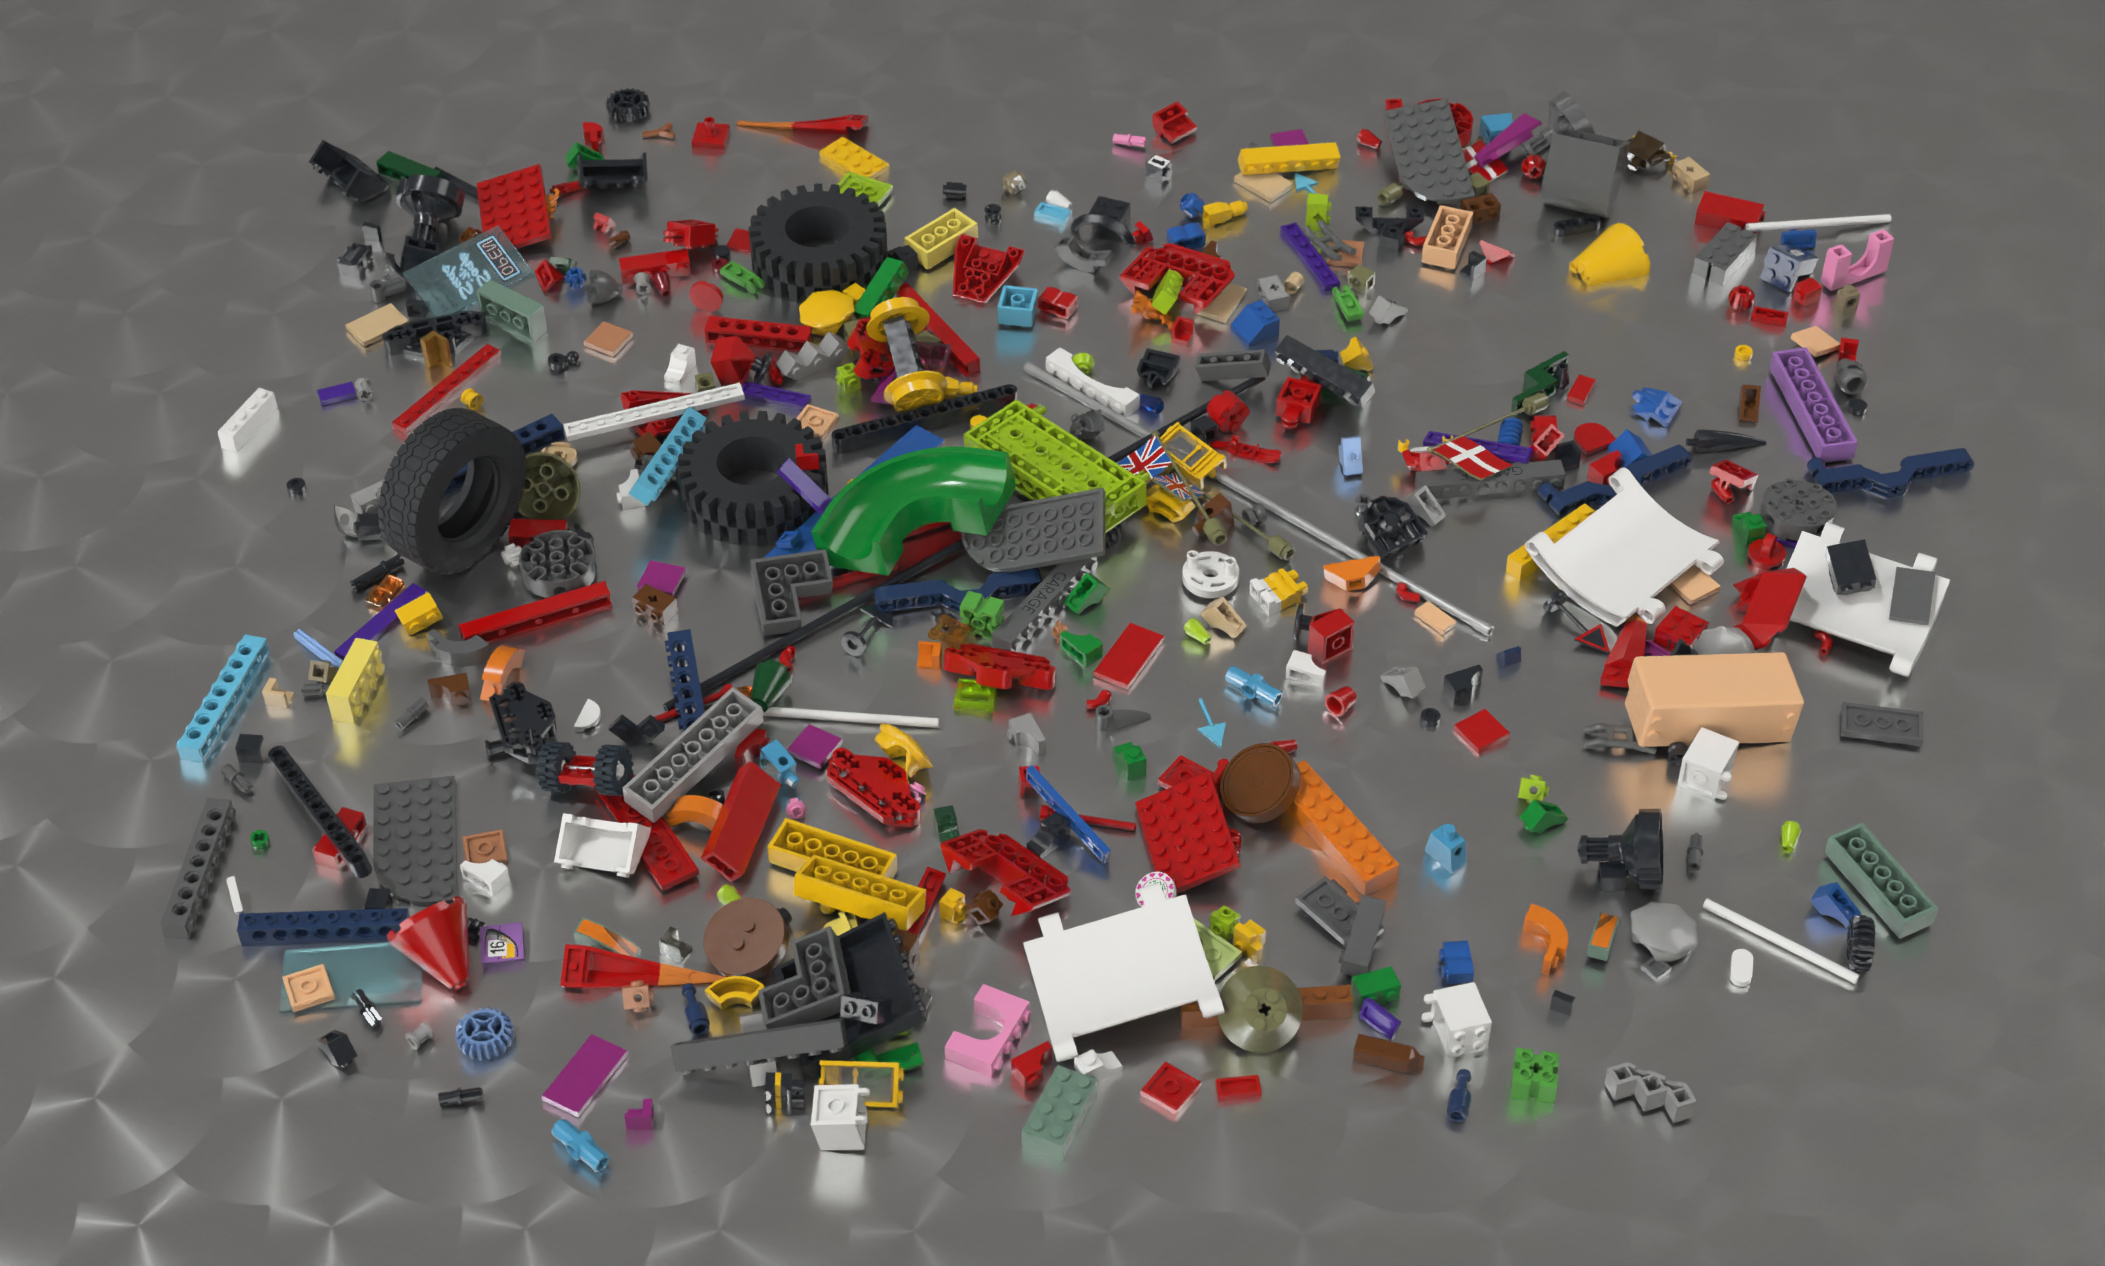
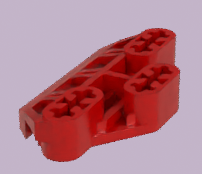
[847,317,894,379]
[943,643,1057,690]
[827,747,921,828]

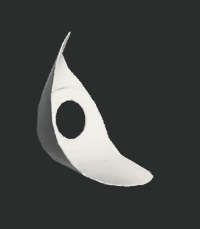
[334,505,358,537]

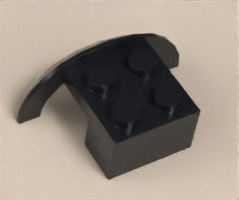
[1071,196,1134,245]
[385,235,452,284]

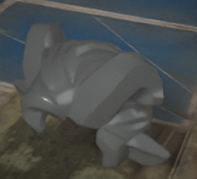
[1070,409,1105,440]

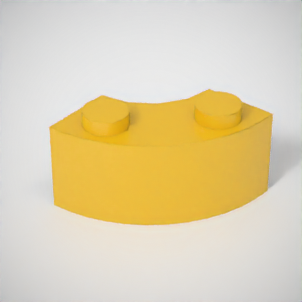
[1146,484,1196,523]
[704,976,765,1010]

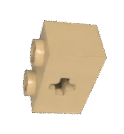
[1671,157,1710,194]

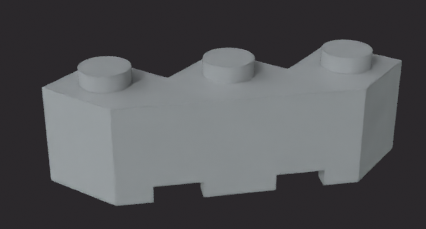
[775,332,850,381]
[739,1010,782,1087]
[1605,1062,1697,1123]

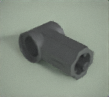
[370,277,406,303]

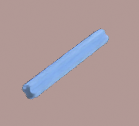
[294,629,343,671]

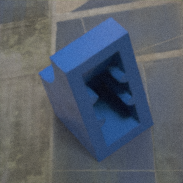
[1810,882,1861,928]

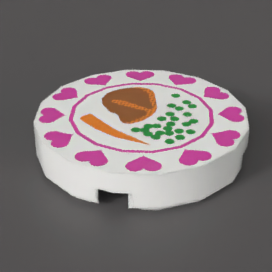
[1135,872,1176,907]

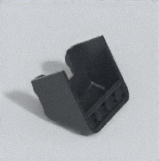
[309,140,390,202]
[576,152,648,189]

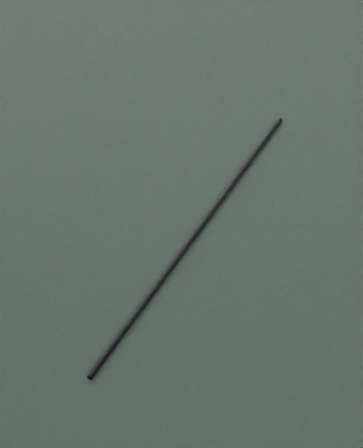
[662,377,1265,712]

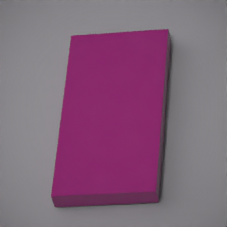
[542,1034,628,1117]

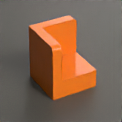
[917,641,942,670]

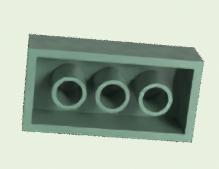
[476,280,547,343]
[1022,1065,1098,1161]

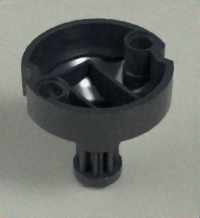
[396,175,465,241]
[1577,809,1664,890]

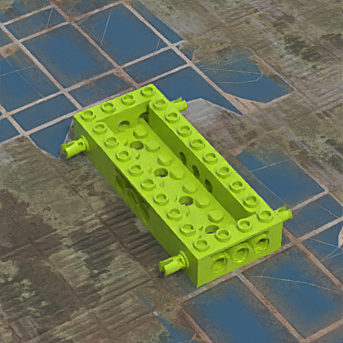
[964,399,1151,533]

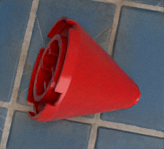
[386,896,470,991]

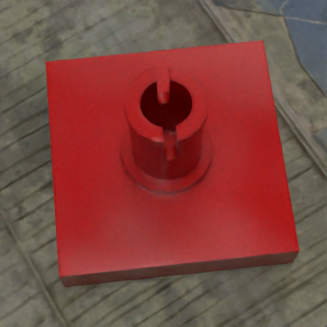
[691,117,730,150]

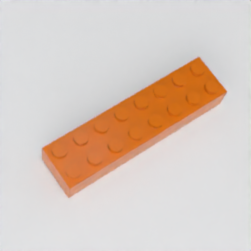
[1287,760,1399,896]

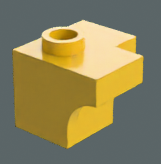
[1340,336,1374,372]
[1233,919,1266,964]

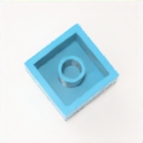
[997,285,1038,327]

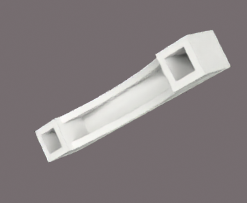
[1046,348,1140,418]

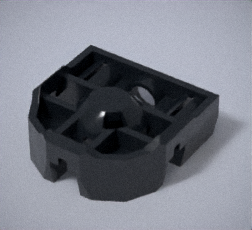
[1358,496,1428,562]

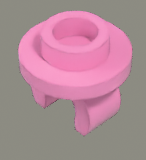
[909,782,927,803]
[786,797,807,819]

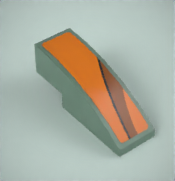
[1586,912,1621,961]
[573,917,641,958]

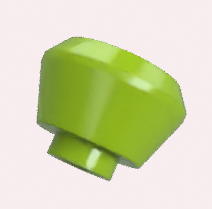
[1072,353,1095,375]

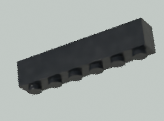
[1274,335,1375,408]

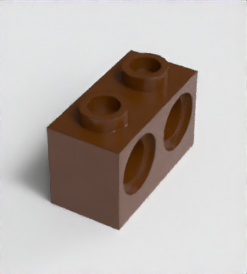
[1461,193,1501,225]

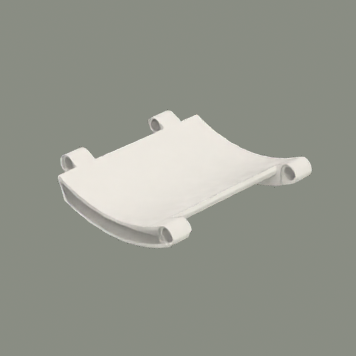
[1525,467,1724,627]
[1786,522,1950,677]
[1023,882,1225,1063]

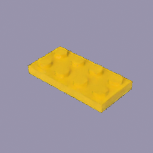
[819,137,890,179]

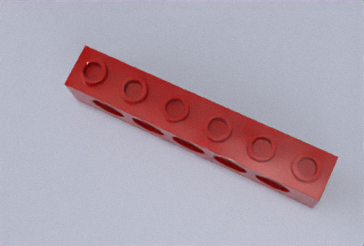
[704,316,813,353]

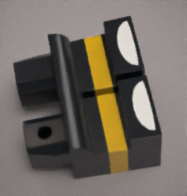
[765,1072,805,1115]

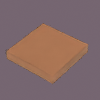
[1327,239,1365,268]
[584,321,633,357]
[462,829,509,865]

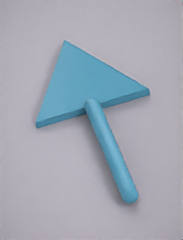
[1294,172,1318,194]
[1198,698,1226,747]

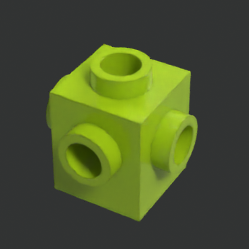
[835,362,861,394]
[1518,774,1549,803]
[1209,905,1241,942]

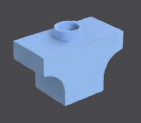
[1338,436,1363,475]

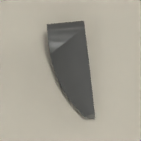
[1096,705,1151,731]

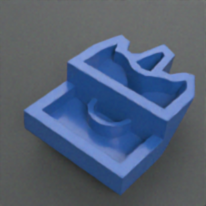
[1632,387,1683,427]

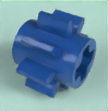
[564,268,587,289]

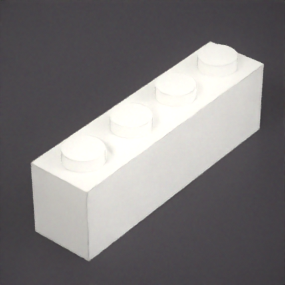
[217,388,278,453]

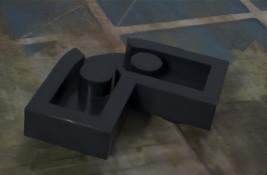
[608,714,665,746]

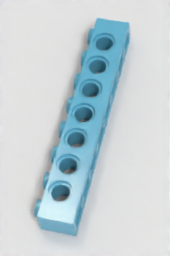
[628,406,707,506]
[176,634,270,763]

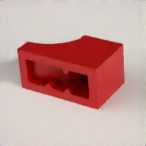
[1529,424,1565,462]
[1587,450,1622,486]
[734,728,770,770]
[1011,1041,1052,1090]

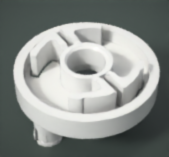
[1182,550,1239,598]

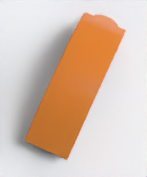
[480,645,525,701]
[665,795,723,831]
[1523,903,1568,975]

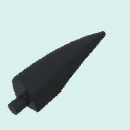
[1686,430,1767,453]

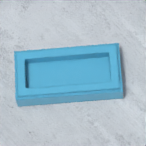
[1034,202,1072,225]

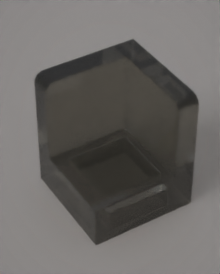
[659,926,692,963]

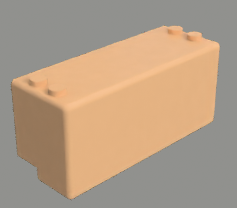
[1625,652,1804,747]

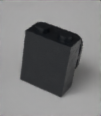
[1825,539,1876,595]

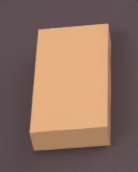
[1414,601,1456,635]

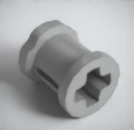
[634,272,651,295]
[354,378,374,401]
[405,1022,434,1050]

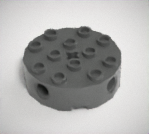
[1759,479,1838,541]
[519,530,597,598]

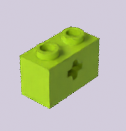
[1305,193,1331,232]

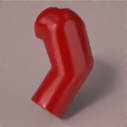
[1405,231,1427,246]
[1396,582,1421,603]
[1815,630,1833,655]
[779,646,796,673]
[1086,690,1112,710]

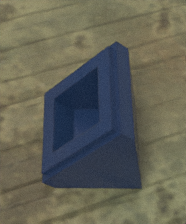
[1496,646,1521,667]

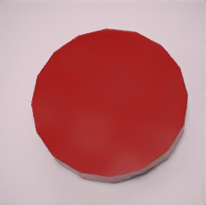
[689,281,724,312]

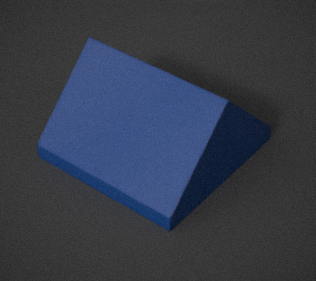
[1608,429,1652,468]

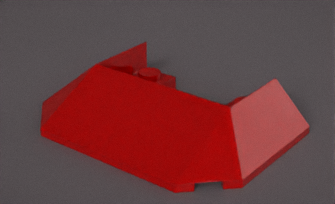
[1119,243,1235,315]
[1732,568,1807,651]
[940,829,1071,916]

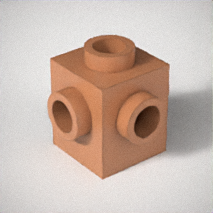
[622,980,654,1012]

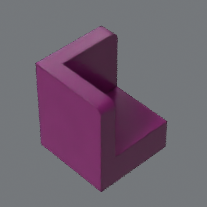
[624,1098,654,1130]

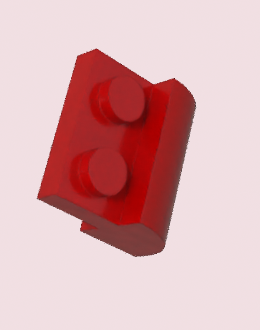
[1152,101,1197,144]

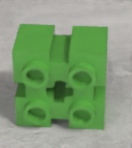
[960,591,1005,641]
[1510,1047,1559,1104]

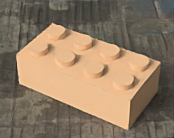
[1422,205,1473,269]

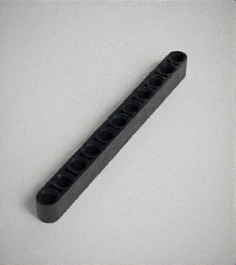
[831,384,1018,453]
[268,746,372,878]

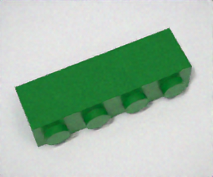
[853,257,909,320]

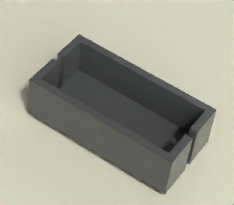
[1692,222,1758,286]

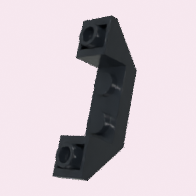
[1355,206,1424,234]

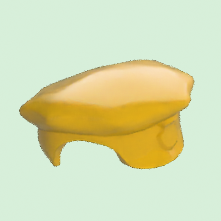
[799,290,855,337]
[875,723,933,779]

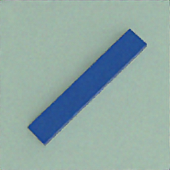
[1026,765,1111,863]

